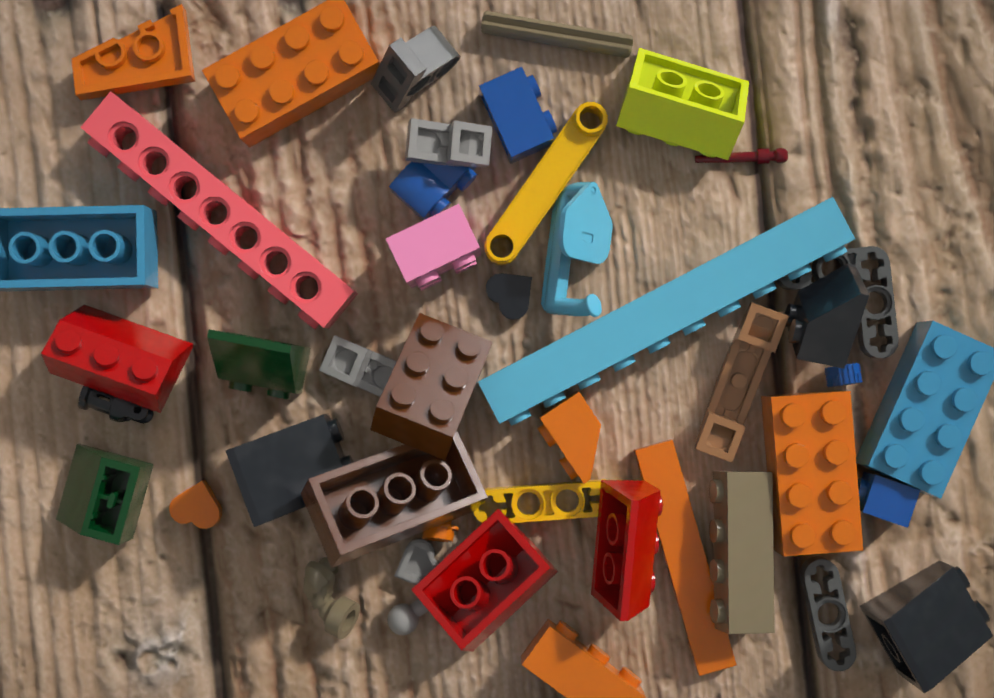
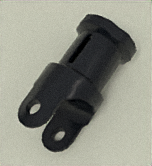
[78,386,154,424]

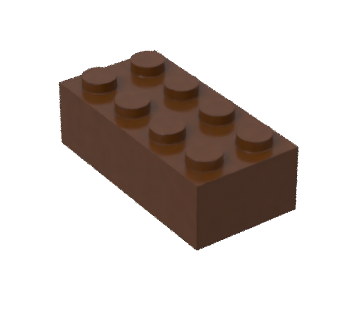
[301,431,488,568]

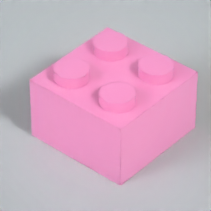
[386,204,481,291]

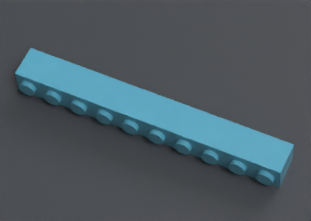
[478,197,855,426]

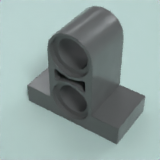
[371,26,461,113]

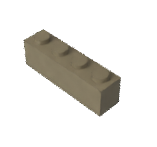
[709,471,775,634]

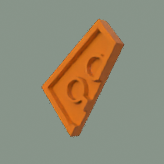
[72,4,195,101]

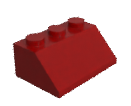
[41,304,193,413]
[591,480,663,621]
[411,509,558,652]

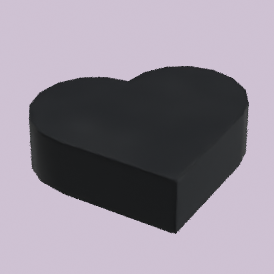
[486,273,532,320]

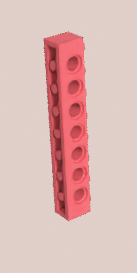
[80,91,358,330]

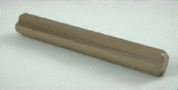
[481,11,633,58]

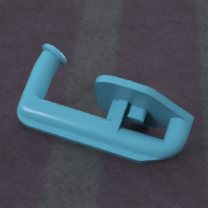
[541,182,613,317]

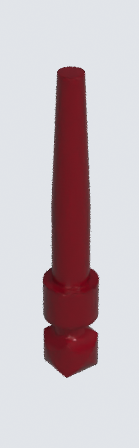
[695,148,788,164]

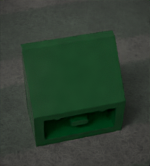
[56,444,154,545]

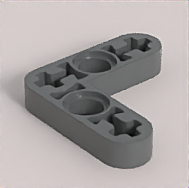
[776,246,899,359]

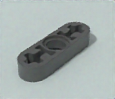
[800,556,856,671]

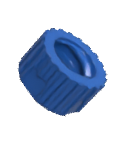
[825,363,863,388]

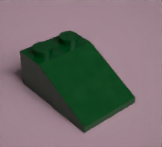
[207,329,311,400]

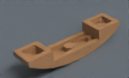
[695,302,789,463]

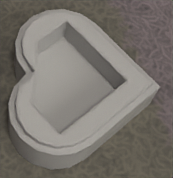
[394,537,440,585]

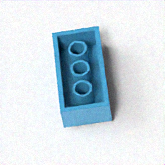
[0,205,158,292]
[856,320,994,499]

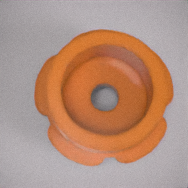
[422,520,459,542]

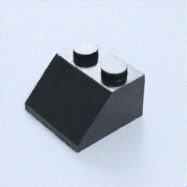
[785,263,870,369]

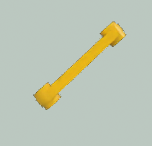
[484,102,608,265]

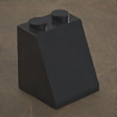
[226,413,354,527]
[860,560,993,693]

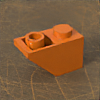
[537,391,601,484]

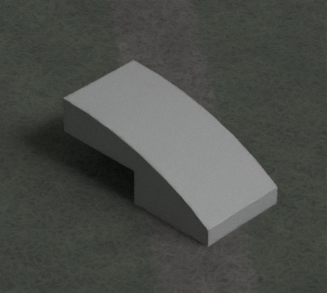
[405,118,492,167]
[319,335,397,397]

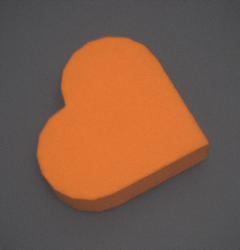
[169,480,222,529]

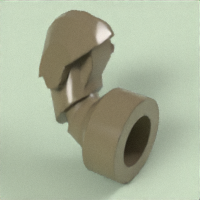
[303,557,360,639]

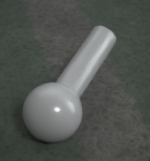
[387,599,428,635]

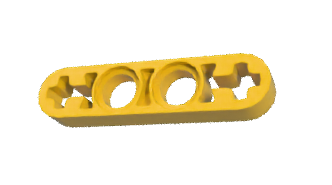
[473,479,606,523]

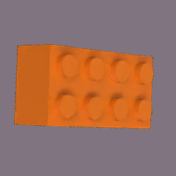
[202,0,380,148]
[761,390,863,557]

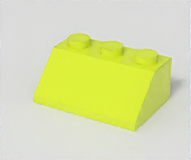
[616,48,749,160]

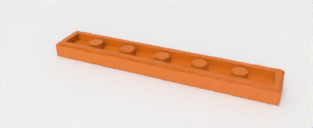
[634,439,737,676]

